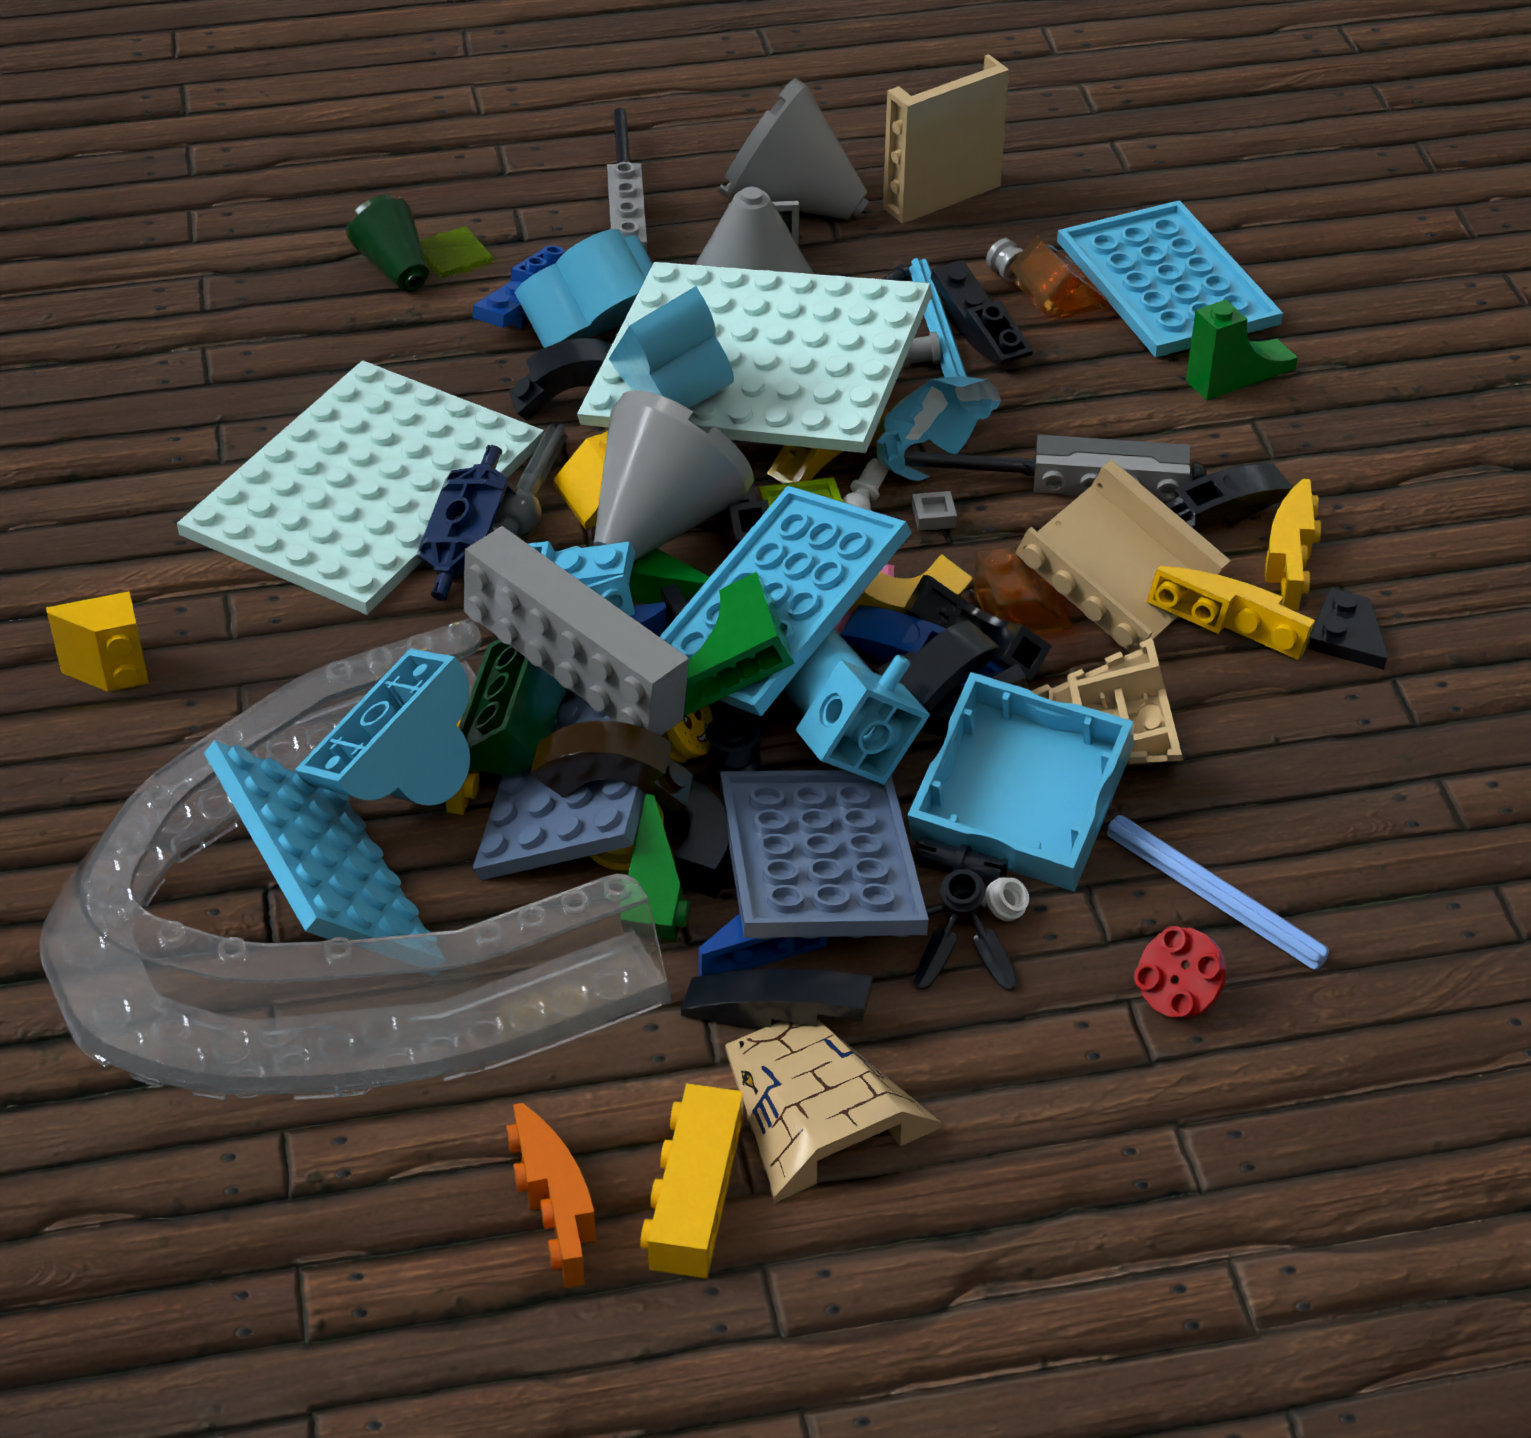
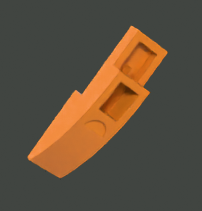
[506,1103,596,1288]

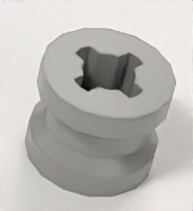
[986,238,1031,282]

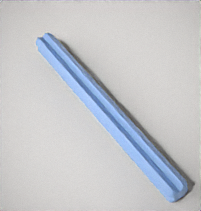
[1107,815,1329,970]

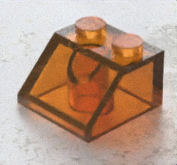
[1009,235,1109,319]
[973,547,1072,634]

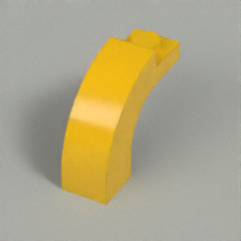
[849,554,973,616]

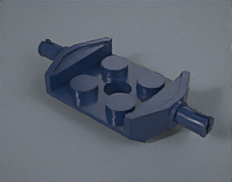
[416,445,517,601]

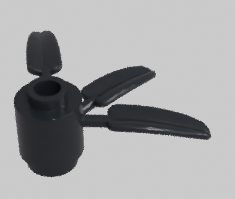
[914,869,1017,990]

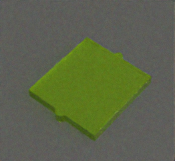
[420,226,493,279]

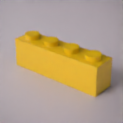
[640,1083,743,1279]

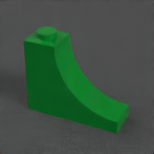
[1186,300,1298,401]
[683,572,795,717]

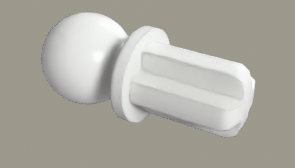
[842,458,888,511]

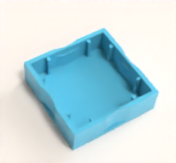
[908,672,1134,892]

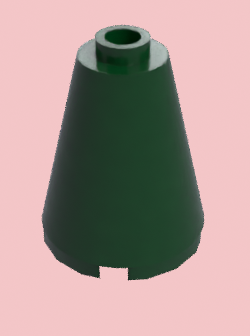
[346,195,429,291]

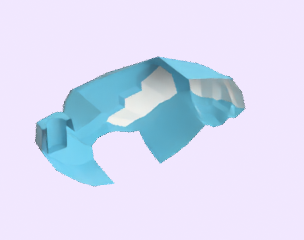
[877,376,1001,481]

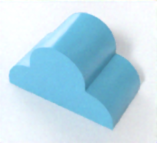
[515,229,653,348]
[609,286,734,409]
[295,648,470,806]

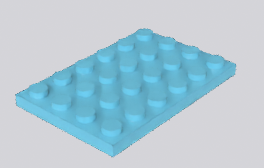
[1057,200,1283,358]
[660,486,912,716]
[204,740,446,975]

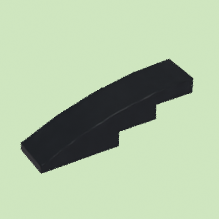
[681,968,873,1030]

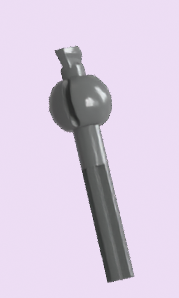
[490,424,567,540]

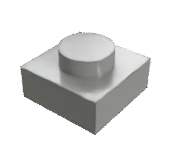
[912,491,957,531]

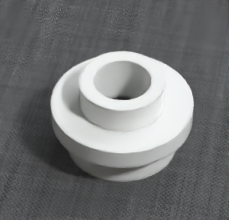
[986,877,1029,921]

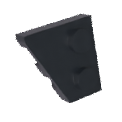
[1308,588,1388,670]

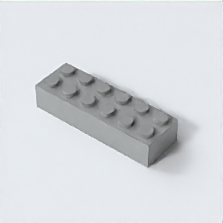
[464,526,689,736]

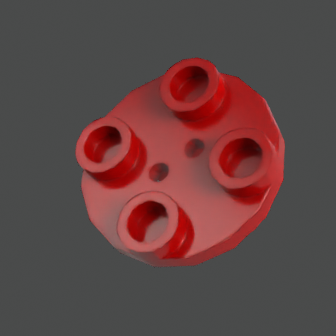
[1134,926,1226,1019]

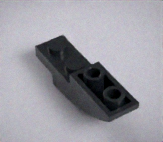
[930,260,1033,365]
[1165,464,1293,533]

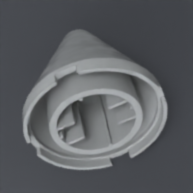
[719,78,869,220]
[695,187,814,274]
[594,390,754,562]

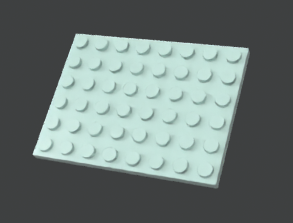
[577,262,932,453]
[177,360,544,615]

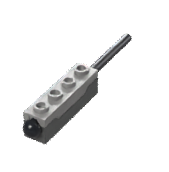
[607,108,647,253]
[905,434,1207,502]

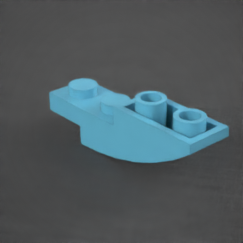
[529,541,635,585]

